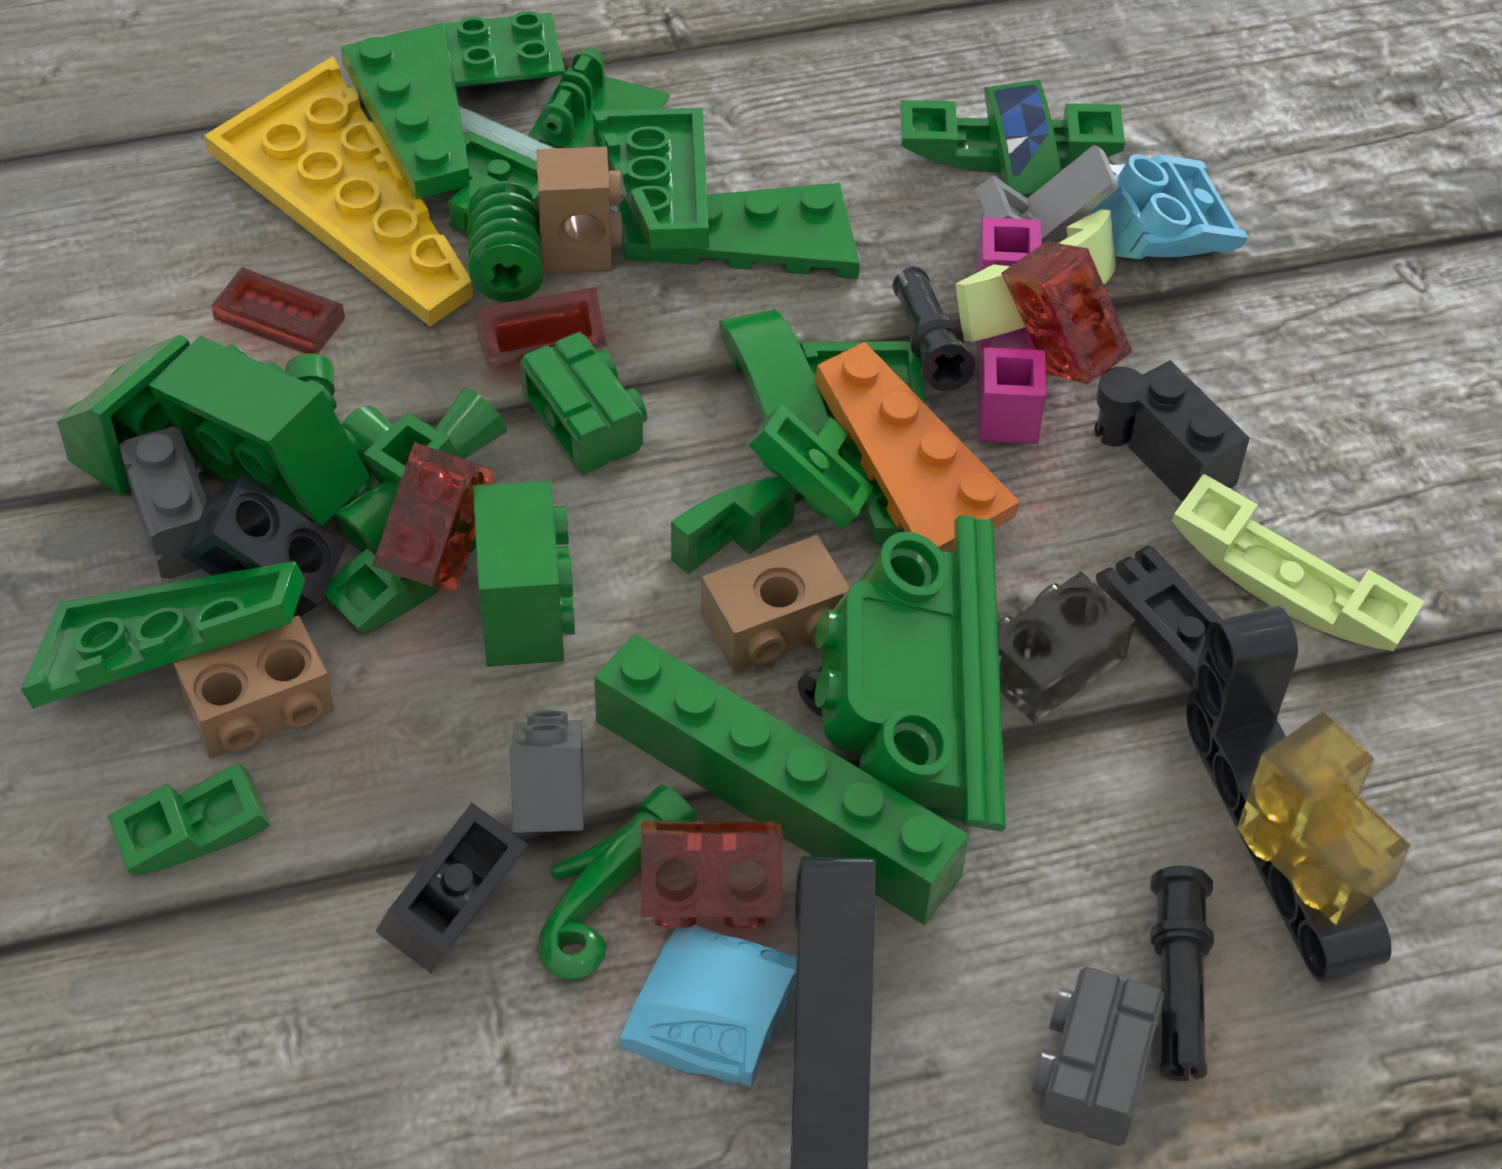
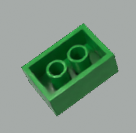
[148,335,371,526]

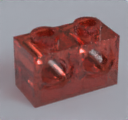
[1001,241,1133,385]
[372,442,496,591]
[641,821,783,928]

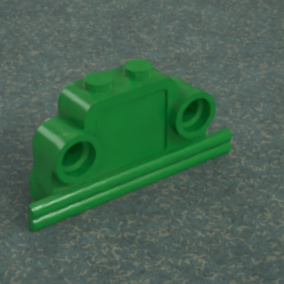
[815,515,1006,832]

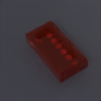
[211,267,345,354]

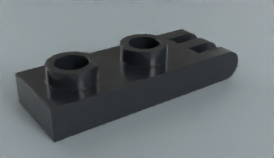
[1096,545,1222,687]

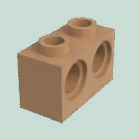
[173,615,335,759]

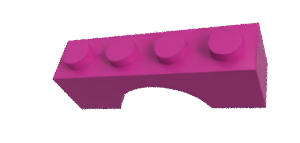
[976,217,1046,444]

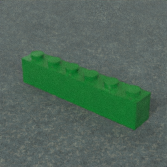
[594,633,969,925]

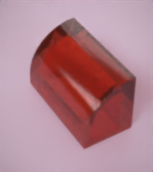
[473,287,607,367]

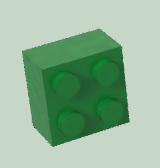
[473,480,575,667]

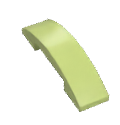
[956,209,1116,342]
[1171,474,1424,651]

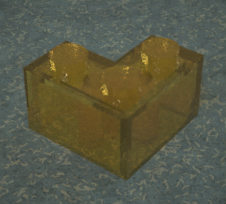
[1237,711,1411,926]

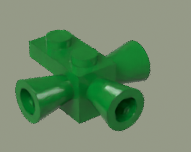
[332,388,507,557]

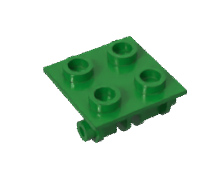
[445,11,565,87]
[528,48,670,163]

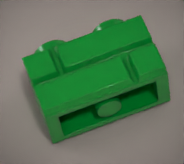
[520,332,647,475]

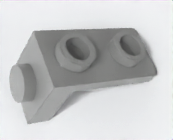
[976,145,1118,248]

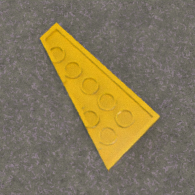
[204,56,474,327]

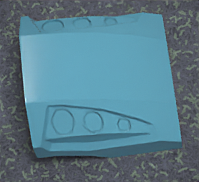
[1092,155,1248,259]
[619,923,797,1087]

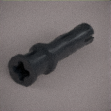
[892,266,975,392]
[1150,866,1214,1081]

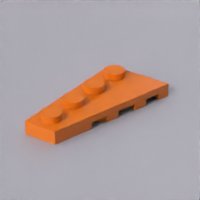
[814,342,1020,553]

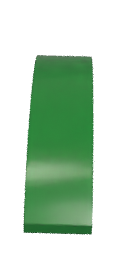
[900,100,1125,173]
[719,309,839,501]

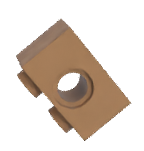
[537,147,622,273]
[701,535,850,671]

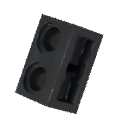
[181,474,346,617]

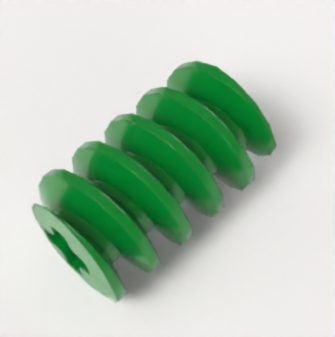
[467,181,543,302]

